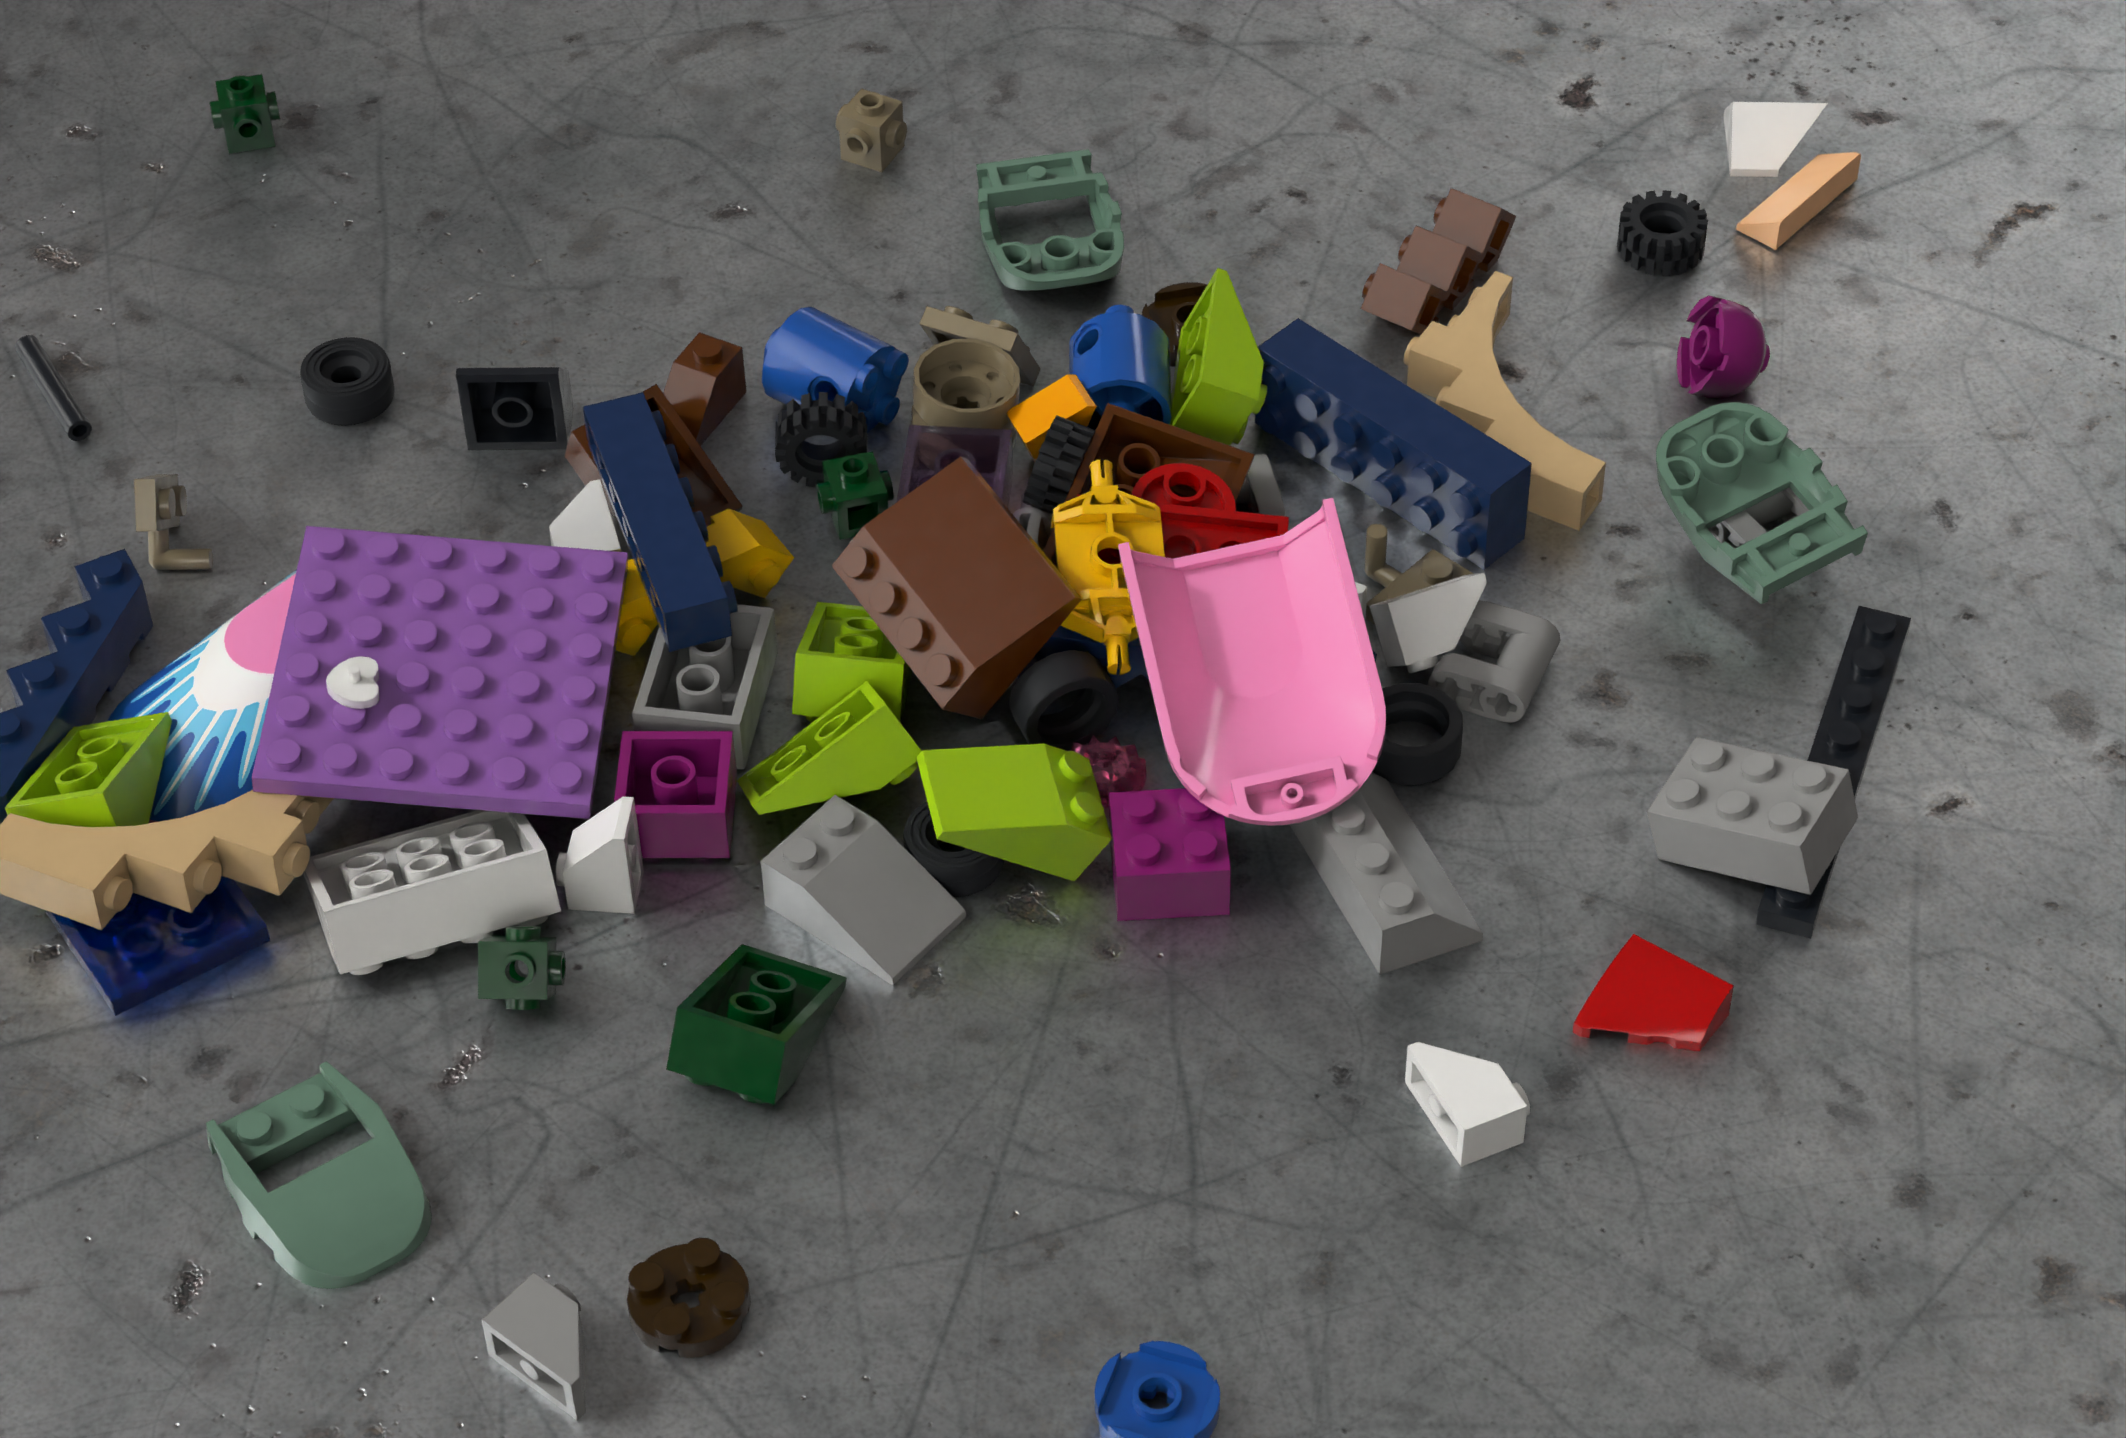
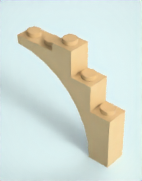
[1404,271,1606,531]
[0,790,334,930]

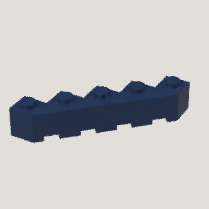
[0,549,153,824]

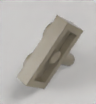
[134,474,213,570]
[1364,524,1474,625]

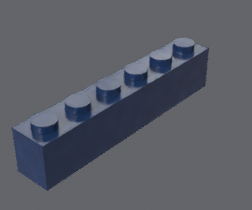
[583,392,738,652]

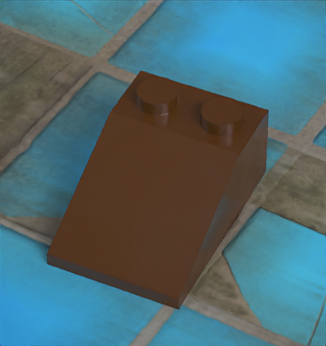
[564,384,743,527]

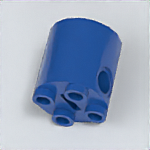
[1069,305,1172,430]
[762,306,909,433]

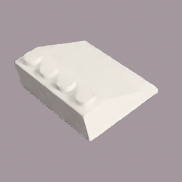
[304,810,561,975]

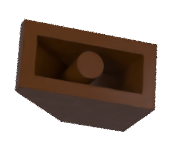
[663,332,747,446]

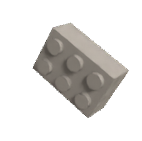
[632,604,778,769]
[1647,737,1858,895]

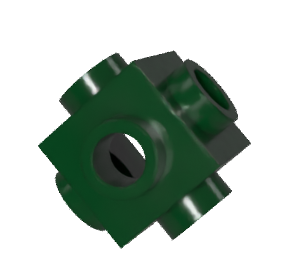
[209,74,280,154]
[816,451,894,540]
[478,926,566,1010]

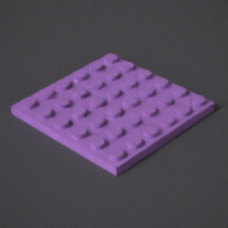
[252,526,628,819]

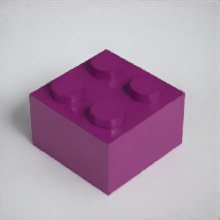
[614,731,737,858]
[1109,788,1231,921]

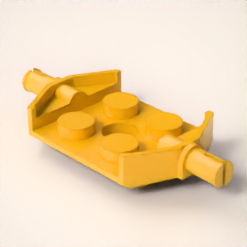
[1051,460,1165,675]

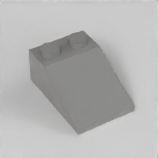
[761,795,966,985]

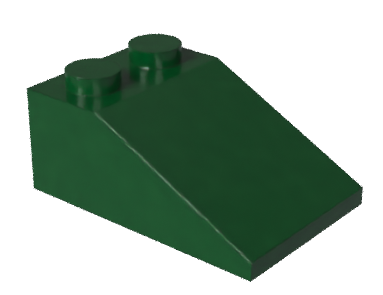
[666,944,847,1105]

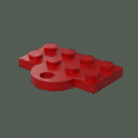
[1077,463,1289,564]

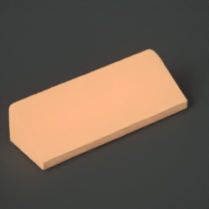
[1736,152,1861,250]

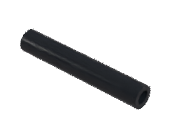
[15,335,92,441]

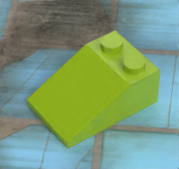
[1170,268,1267,446]
[792,602,912,723]
[737,681,922,815]
[5,712,172,828]
[916,744,1112,882]

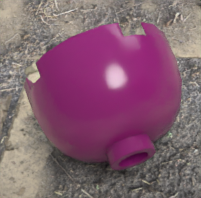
[1676,295,1770,399]

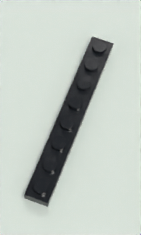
[1756,606,1911,939]

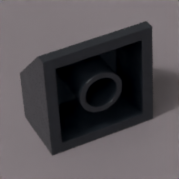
[456,367,574,450]

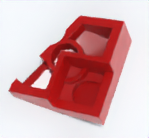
[1573,934,1734,1052]

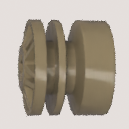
[910,339,1021,473]

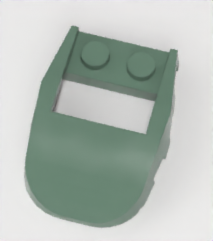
[976,149,1124,291]
[1656,402,1868,604]
[205,1061,432,1289]

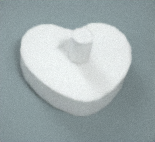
[326,656,379,709]

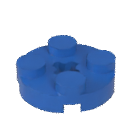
[1095,1341,1220,1438]

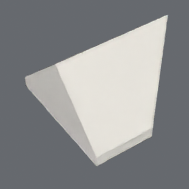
[1724,102,1828,177]

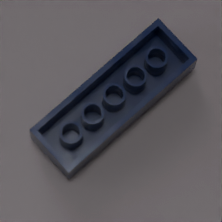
[1255,318,1532,570]

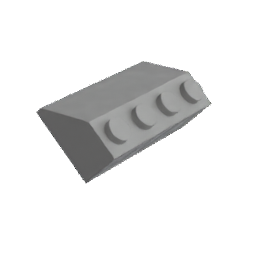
[1290,773,1483,975]

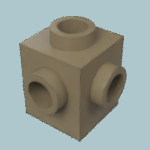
[836,88,907,172]

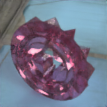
[1071,735,1147,808]

